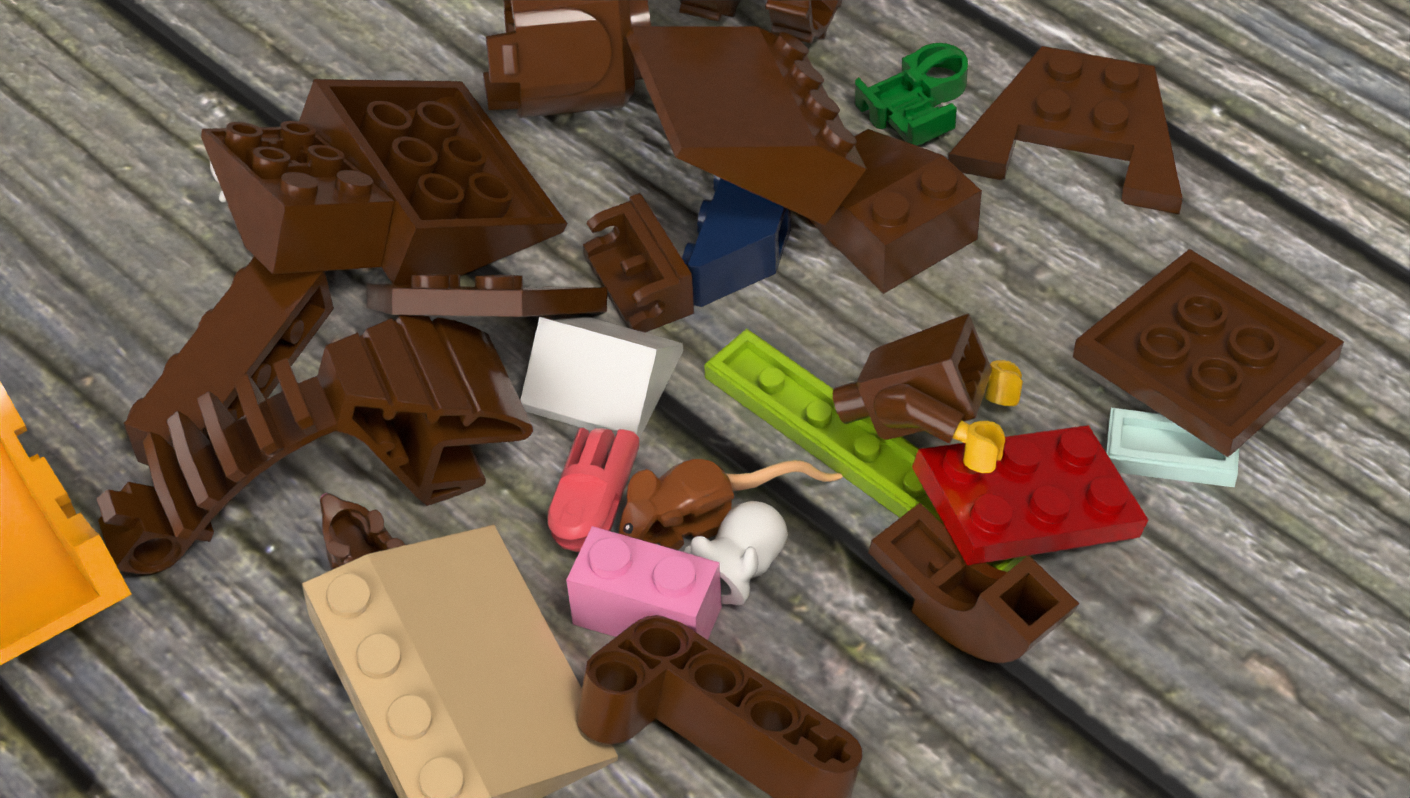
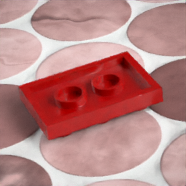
[912,425,1149,566]

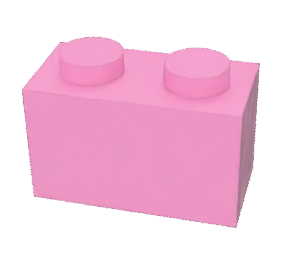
[566,526,722,640]

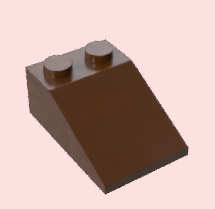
[806,129,982,294]

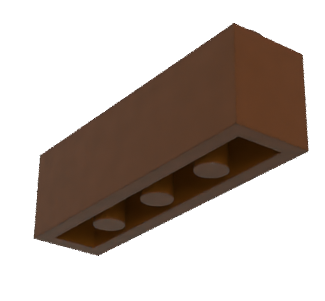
[123,256,334,466]

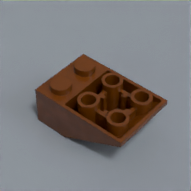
[201,121,394,274]

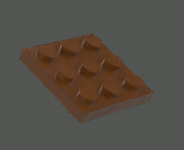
[1073,249,1344,457]

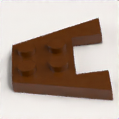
[948,46,1183,215]
[367,274,607,317]

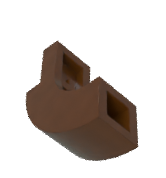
[869,503,1079,663]

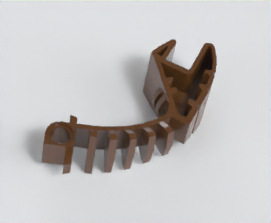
[96,315,533,574]

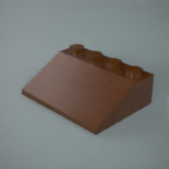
[625,26,867,225]
[299,79,568,284]

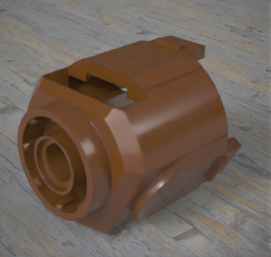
[483,0,651,118]

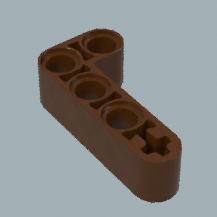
[577,615,862,798]

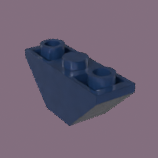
[682,175,791,307]

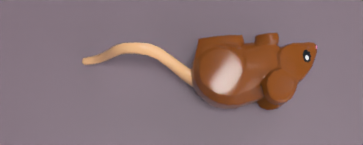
[618,459,843,550]

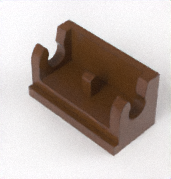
[583,193,694,333]

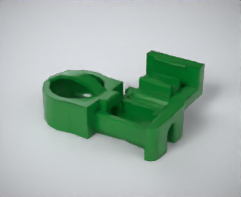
[855,43,968,146]

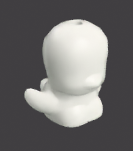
[684,501,788,605]

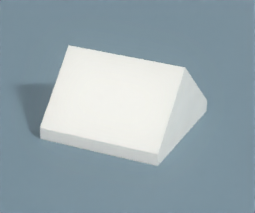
[520,313,683,439]

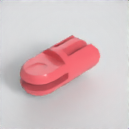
[548,428,639,552]

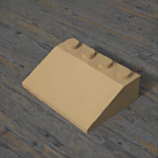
[302,525,618,798]

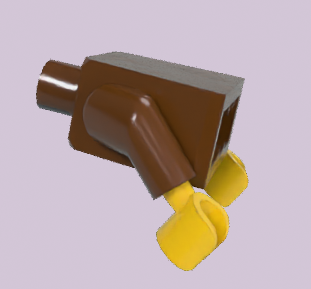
[833,314,1023,473]

